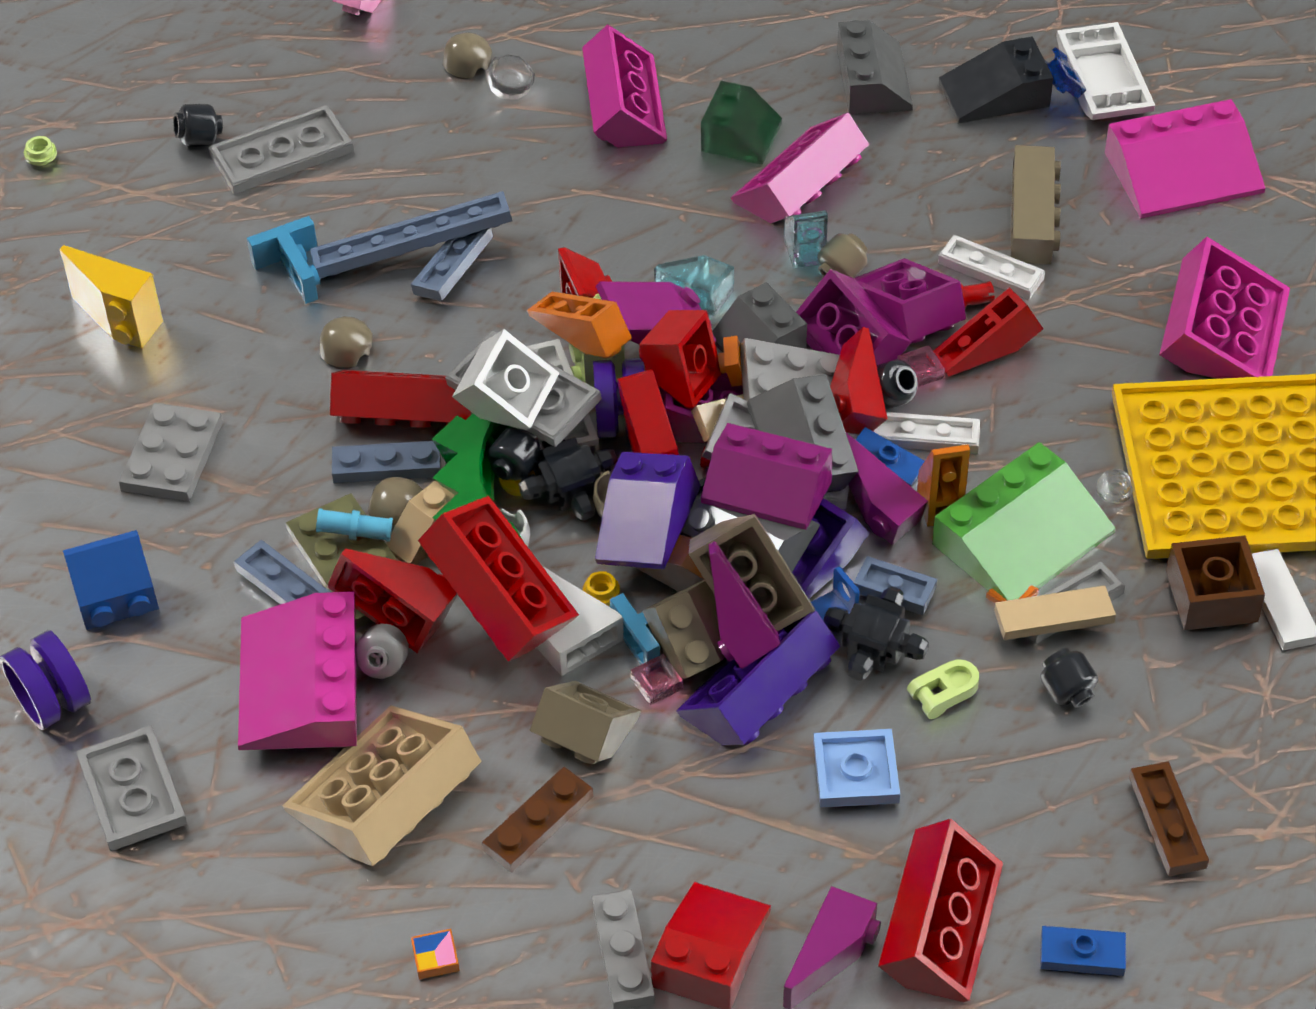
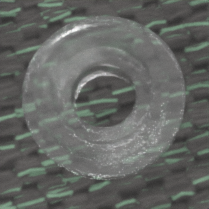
[1096,469,1133,503]

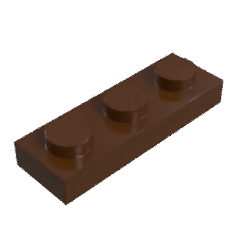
[1129,761,1209,877]
[482,767,594,873]

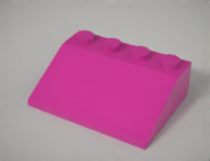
[1105,99,1266,219]
[1159,237,1290,379]
[238,592,357,750]

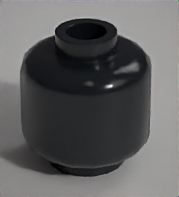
[173,104,223,146]
[877,359,918,409]
[488,427,541,481]
[1040,648,1098,708]

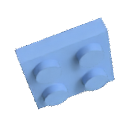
[813,729,900,808]

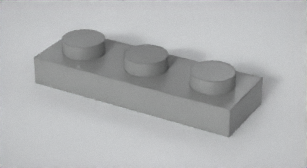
[591,889,655,1009]

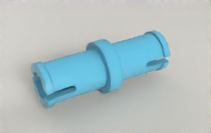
[316,508,393,542]

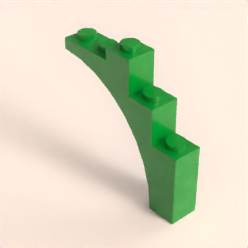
[432,414,522,539]

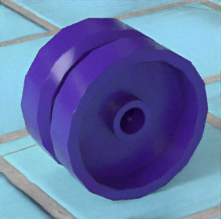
[593,358,644,439]
[0,630,91,730]

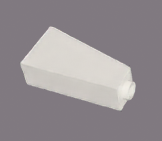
[536,567,624,676]

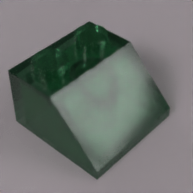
[701,81,782,165]

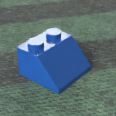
[63,530,159,630]

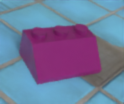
[796,269,912,365]
[701,423,832,530]

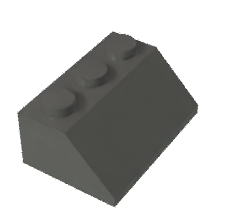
[837,20,913,115]
[747,374,859,493]
[681,497,820,572]

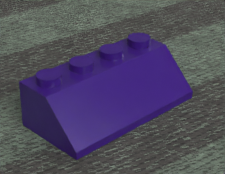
[676,610,841,746]

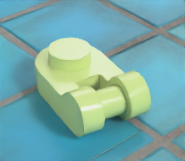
[907,659,979,719]

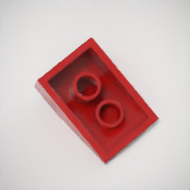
[327,548,458,654]
[651,882,771,1009]

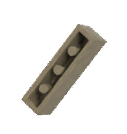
[1011,145,1061,264]

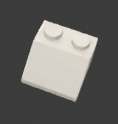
[452,329,559,430]

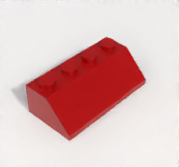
[330,370,473,427]
[418,496,579,662]
[878,818,1003,1002]

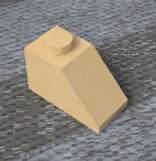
[386,481,455,565]

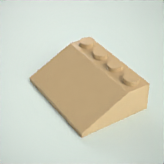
[282,705,482,866]

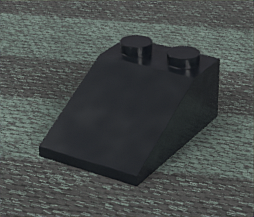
[939,36,1054,124]

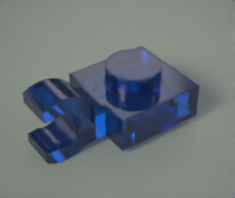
[1044,47,1087,99]

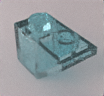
[784,210,828,268]
[654,255,734,316]

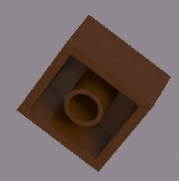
[1166,535,1265,630]

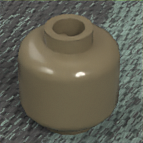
[817,233,868,278]

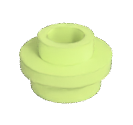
[24,136,57,166]

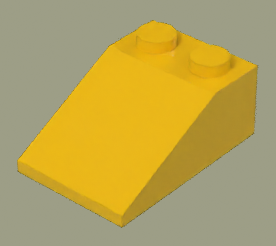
[59,245,163,349]

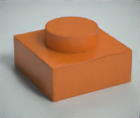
[718,336,743,387]

